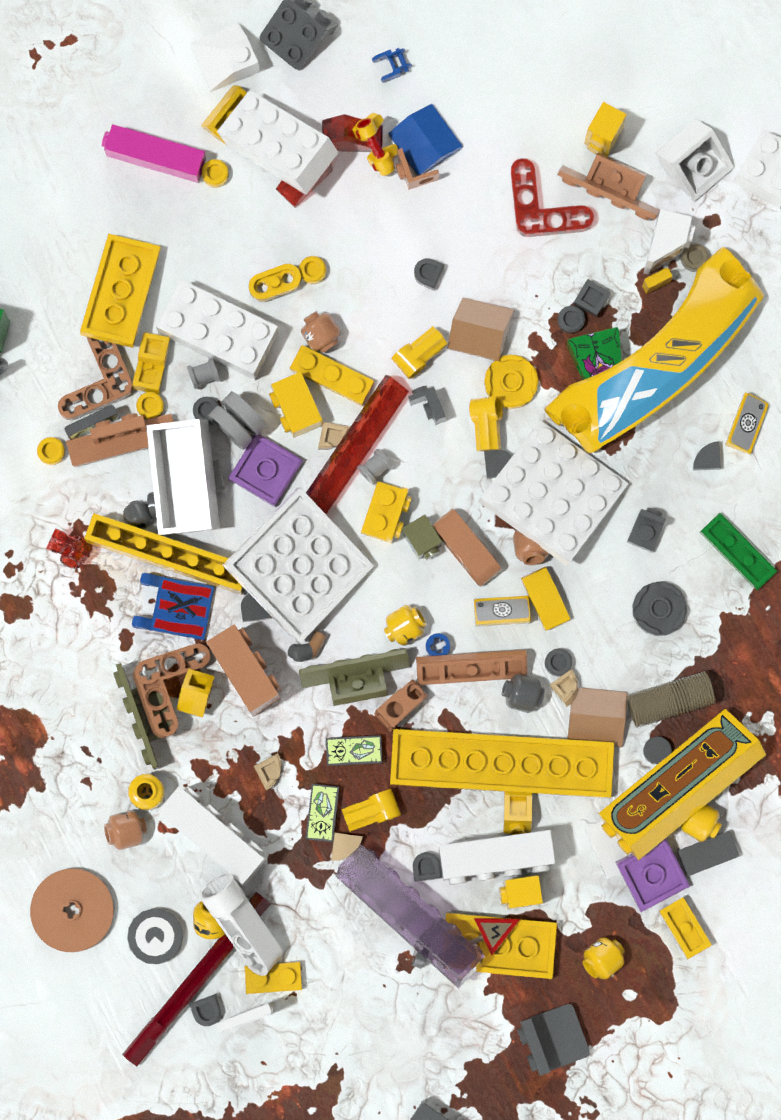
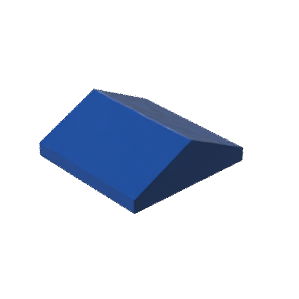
[388,104,463,176]

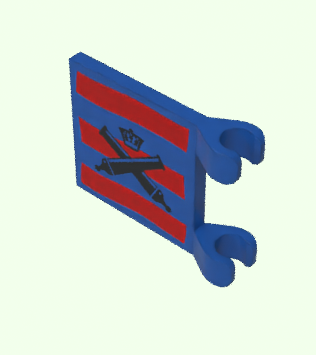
[132,573,214,641]

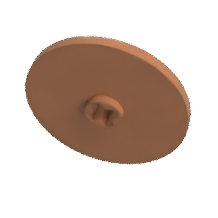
[30,869,114,952]

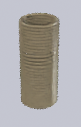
[626,671,716,728]

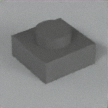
[573,279,611,317]

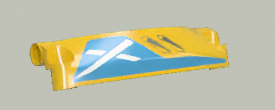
[544,247,764,453]

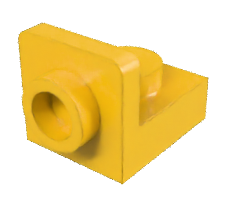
[503,791,532,835]

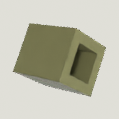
[402,514,442,560]

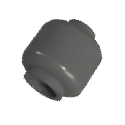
[502,674,545,713]

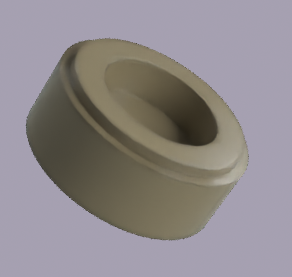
[681,243,708,272]

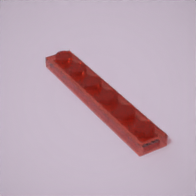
[306,375,409,514]

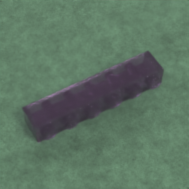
[336,844,485,989]

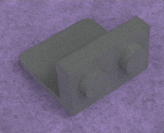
[259,0,338,70]
[517,1004,590,1076]

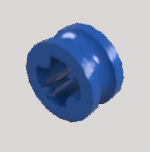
[426,633,450,656]

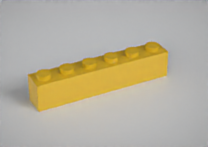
[84,513,245,595]

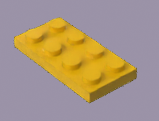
[80,233,161,348]
[441,913,557,979]

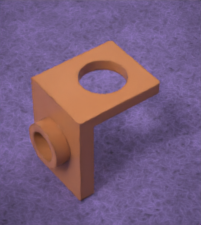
[395,148,439,190]

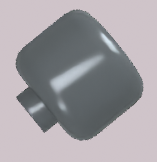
[123,500,153,529]

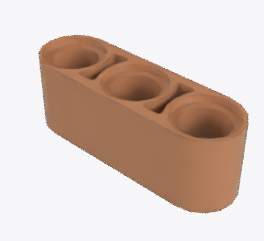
[432,509,502,587]

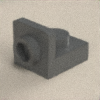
[408,386,446,425]
[627,508,666,553]

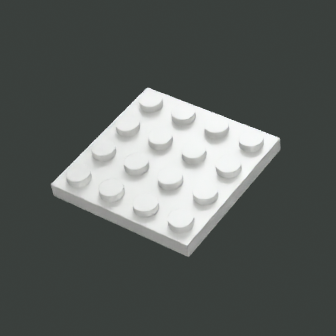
[478,420,629,566]
[223,487,374,643]

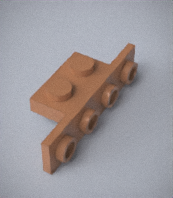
[557,153,660,220]
[66,413,173,467]

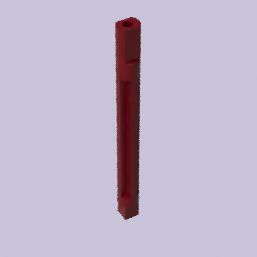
[122,892,271,1067]

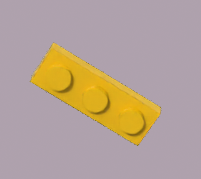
[289,345,374,406]

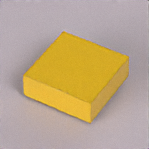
[642,268,673,294]

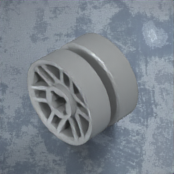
[208,391,267,450]

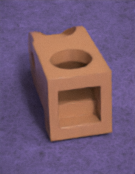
[374,679,428,733]

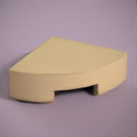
[318,422,350,450]
[550,669,578,707]
[254,753,281,791]
[331,833,362,861]

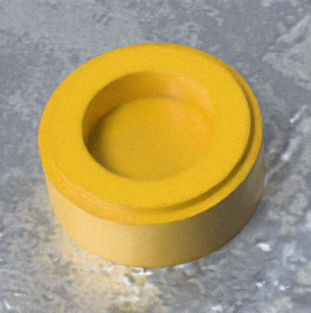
[202,159,229,188]
[299,256,326,284]
[136,392,164,420]
[37,437,65,465]

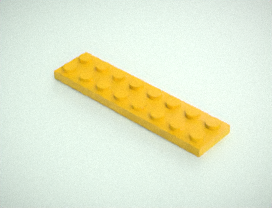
[390,729,614,798]

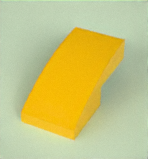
[132,332,170,394]
[521,567,571,631]

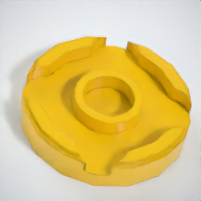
[484,354,538,409]

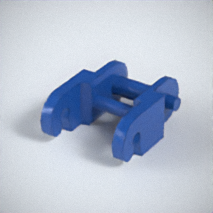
[372,48,412,83]

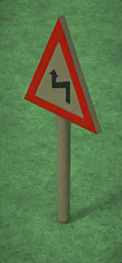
[435,918,521,962]

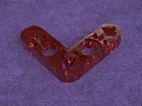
[510,158,594,237]

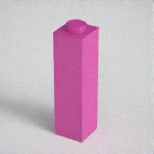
[102,124,206,183]

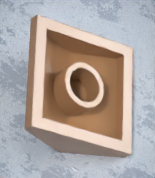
[447,297,515,362]
[567,688,627,747]

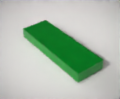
[699,513,777,591]

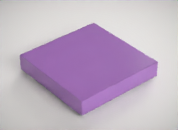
[228,434,303,507]
[615,838,690,912]

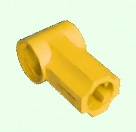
[391,326,448,379]
[469,396,503,452]
[342,789,401,832]

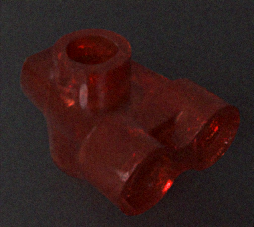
[46,528,92,569]

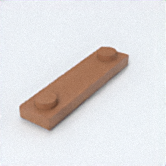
[416,650,527,685]

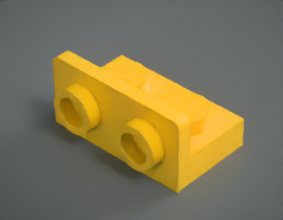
[361,481,412,544]

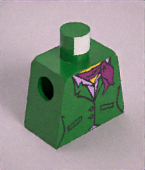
[566,327,622,380]

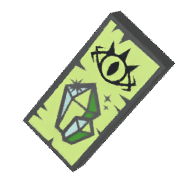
[64,404,120,440]
[326,735,382,766]
[305,784,339,842]

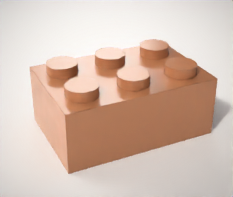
[206,624,282,717]

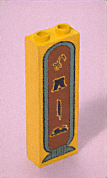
[598,709,766,860]

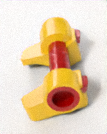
[352,112,398,176]

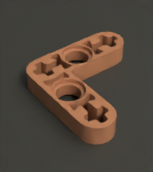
[58,337,133,421]
[133,643,211,739]

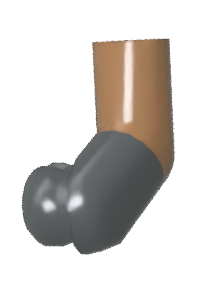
[288,631,327,662]

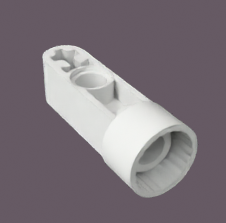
[199,874,282,976]

